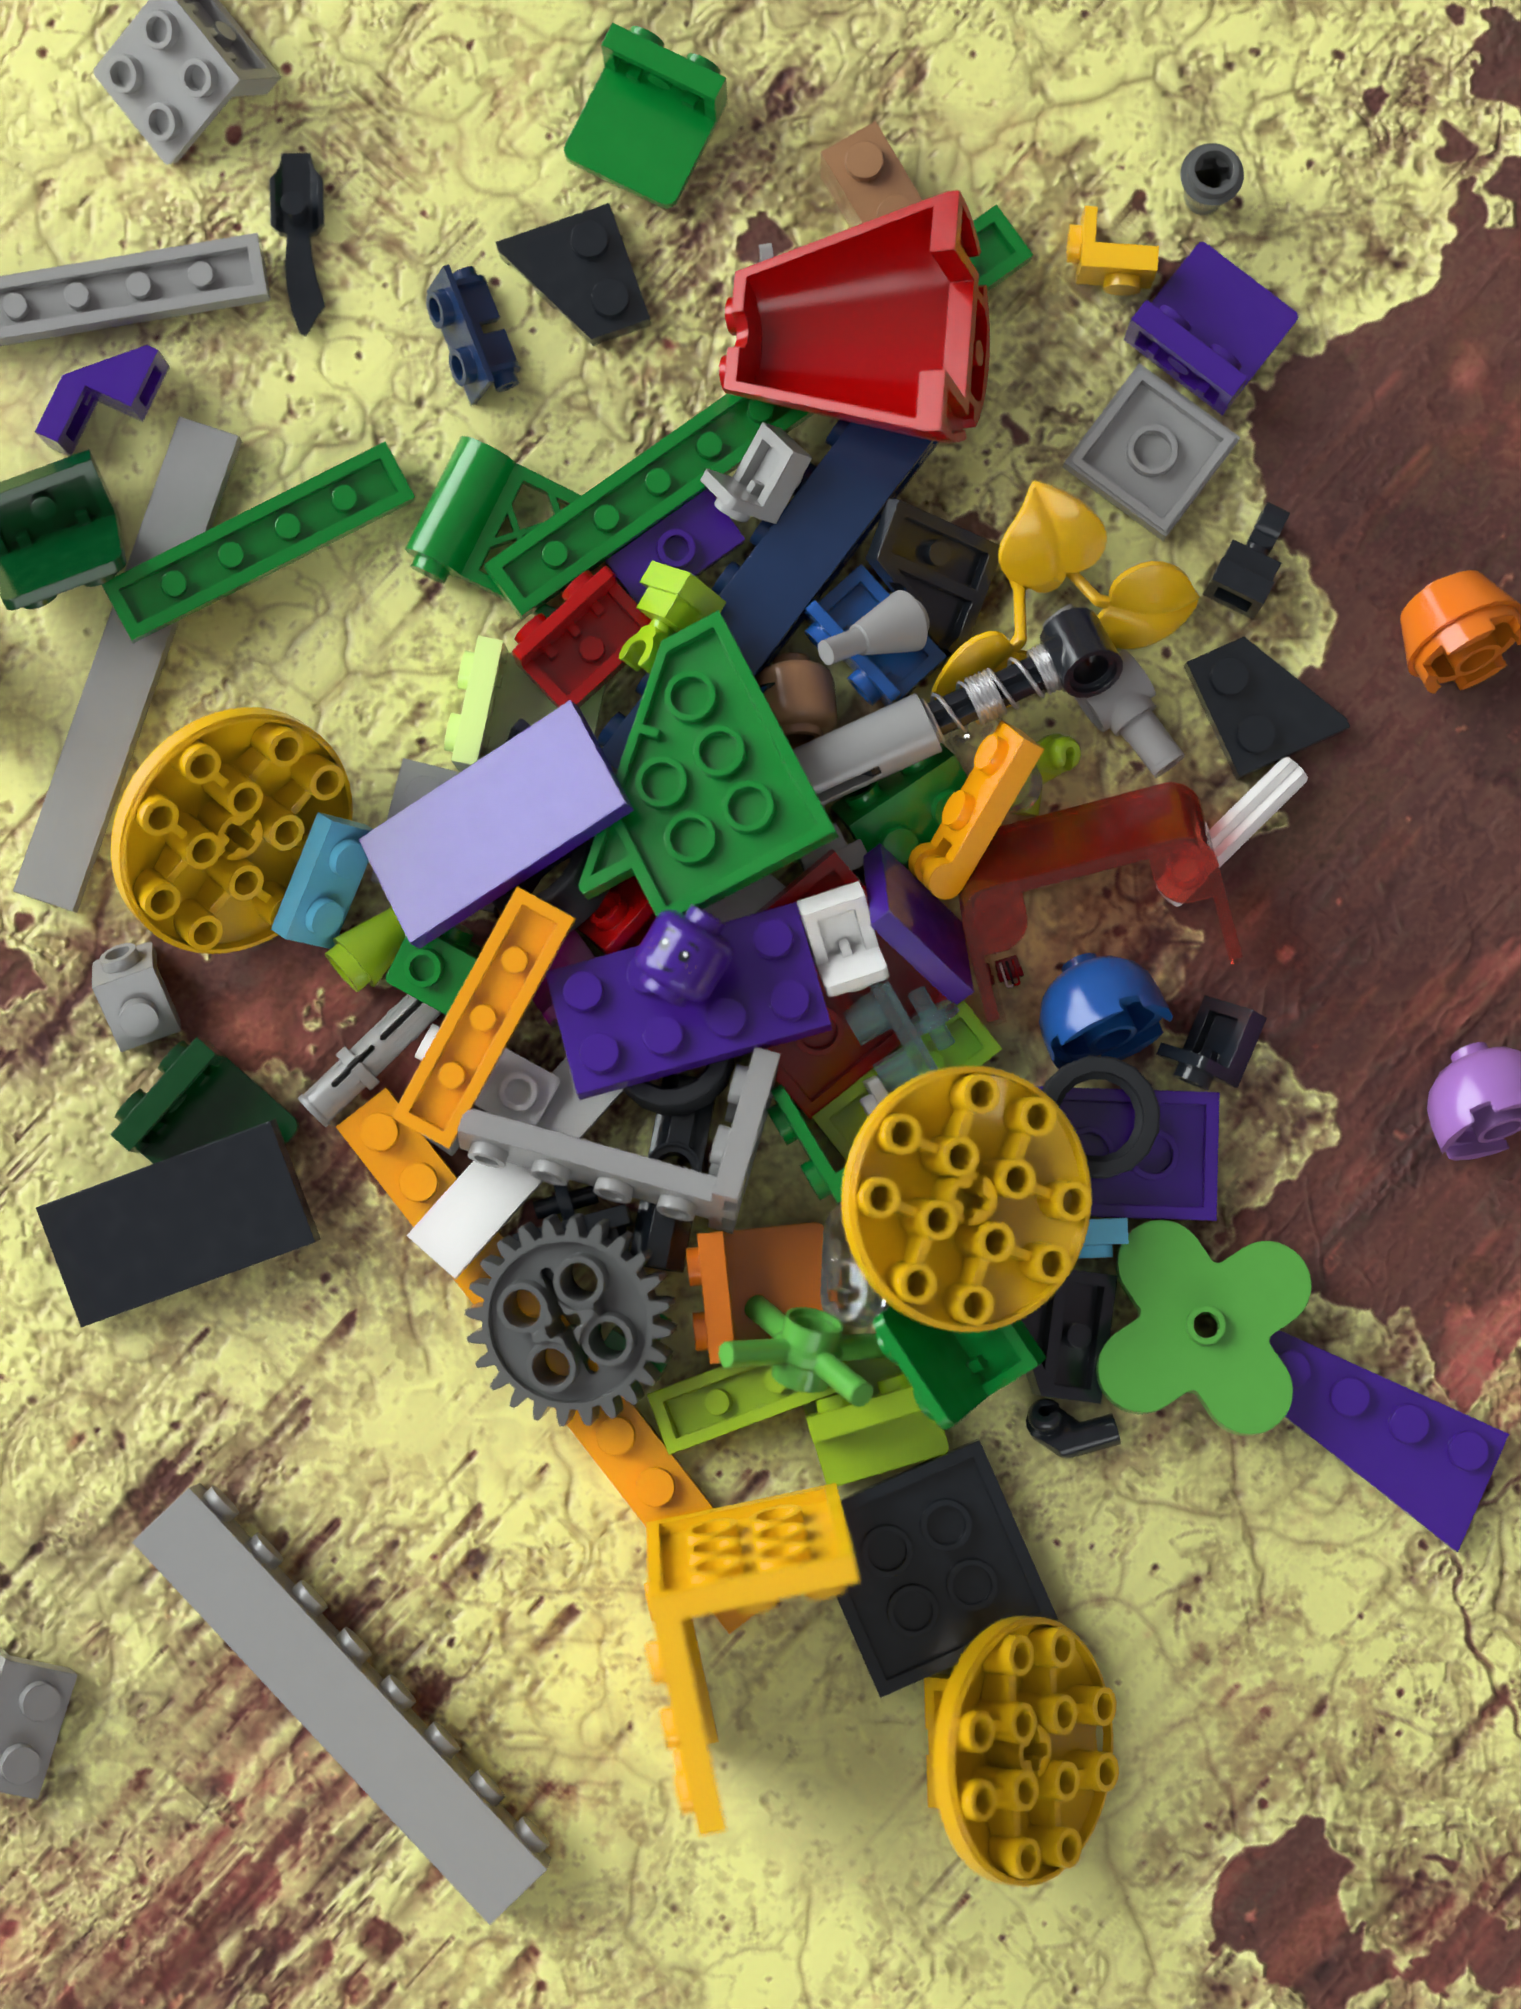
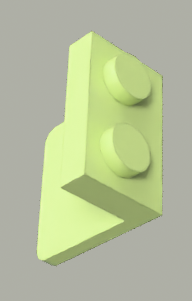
[444,635,606,772]

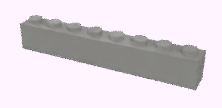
[132,1483,551,1925]

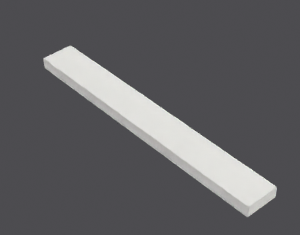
[407,874,785,1279]

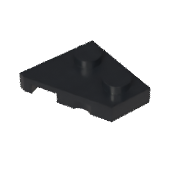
[495,203,651,346]
[866,499,1000,659]
[1184,637,1350,780]

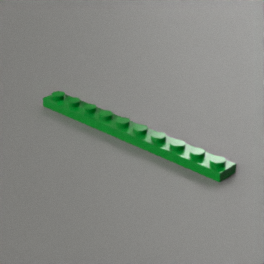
[484,204,1033,620]

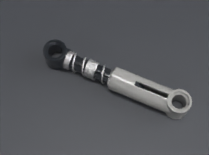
[793,607,1123,806]

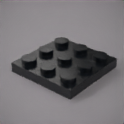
[836,1439,1058,1698]

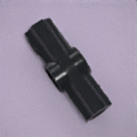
[630,1074,716,1273]

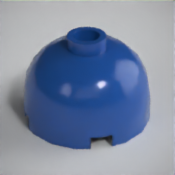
[1039,953,1173,1069]

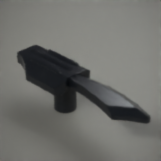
[269,153,326,337]

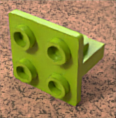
[803,1358,949,1486]

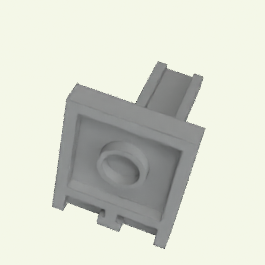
[457,1047,780,1234]

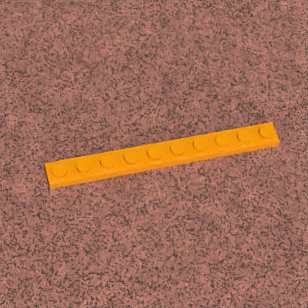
[336,1088,755,1634]

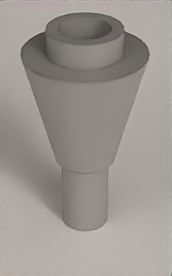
[818,590,929,665]

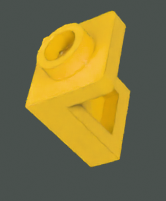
[1066,205,1159,296]

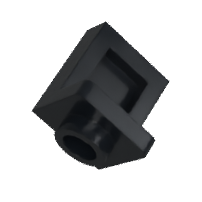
[1156,995,1267,1090]

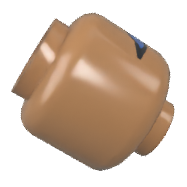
[755,653,838,749]

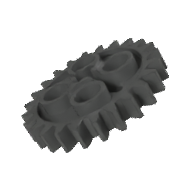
[465,1213,677,1427]

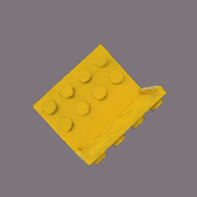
[644,1483,859,1837]

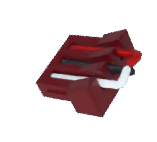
[995,955,1024,988]

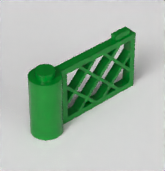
[405,436,582,618]

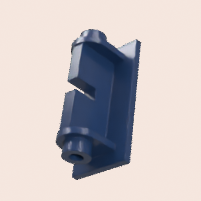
[426,265,521,405]

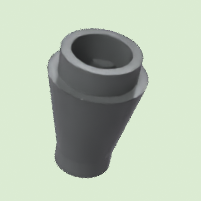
[1180,143,1244,215]

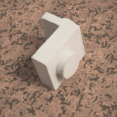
[797,881,889,997]

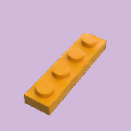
[391,887,576,1149]

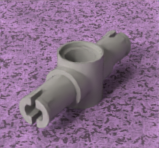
[1042,604,1185,778]

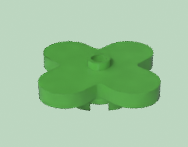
[1096,1220,1311,1436]

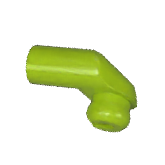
[1008,734,1081,817]

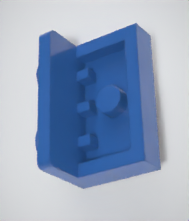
[804,564,947,706]

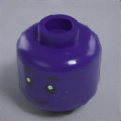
[635,904,734,1007]

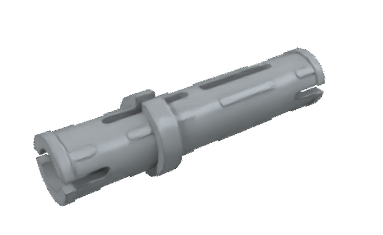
[297,994,442,1127]

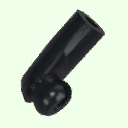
[1026,1398,1121,1459]

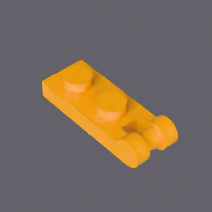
[908,720,1044,900]

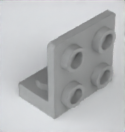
[93,0,281,164]

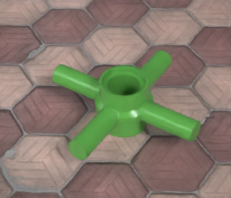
[719,1295,886,1407]

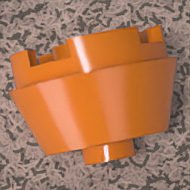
[1400,570,1521,694]

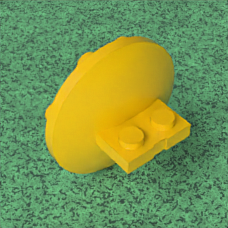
[111,707,353,954]
[842,1066,1092,1332]
[924,1616,1119,1887]

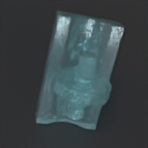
[843,979,959,1094]

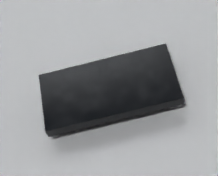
[36,1119,321,1328]

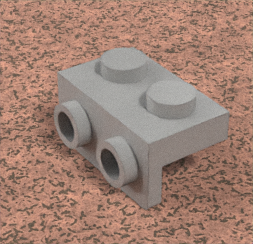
[0,1647,78,1800]

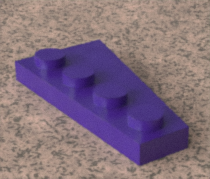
[1269,1330,1509,1552]

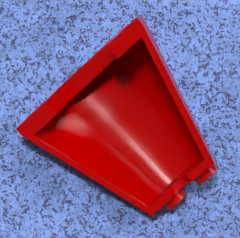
[719,190,990,443]

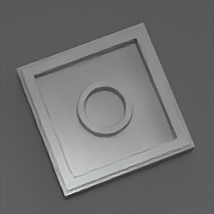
[1063,363,1241,541]

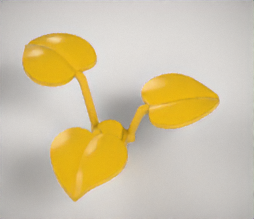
[931,481,1200,708]

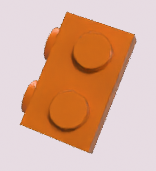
[686,1222,836,1364]

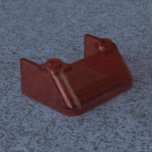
[958,782,1243,1025]

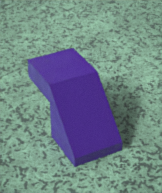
[35,345,170,456]

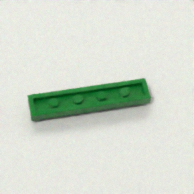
[102,441,415,643]

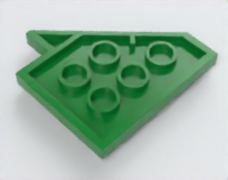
[578,610,839,917]

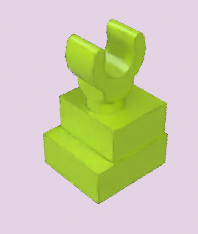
[619,561,726,674]

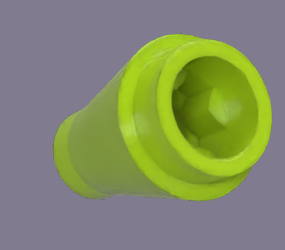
[325,906,406,992]

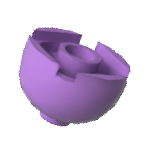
[1427,1042,1521,1161]

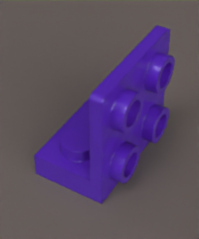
[1123,242,1298,416]

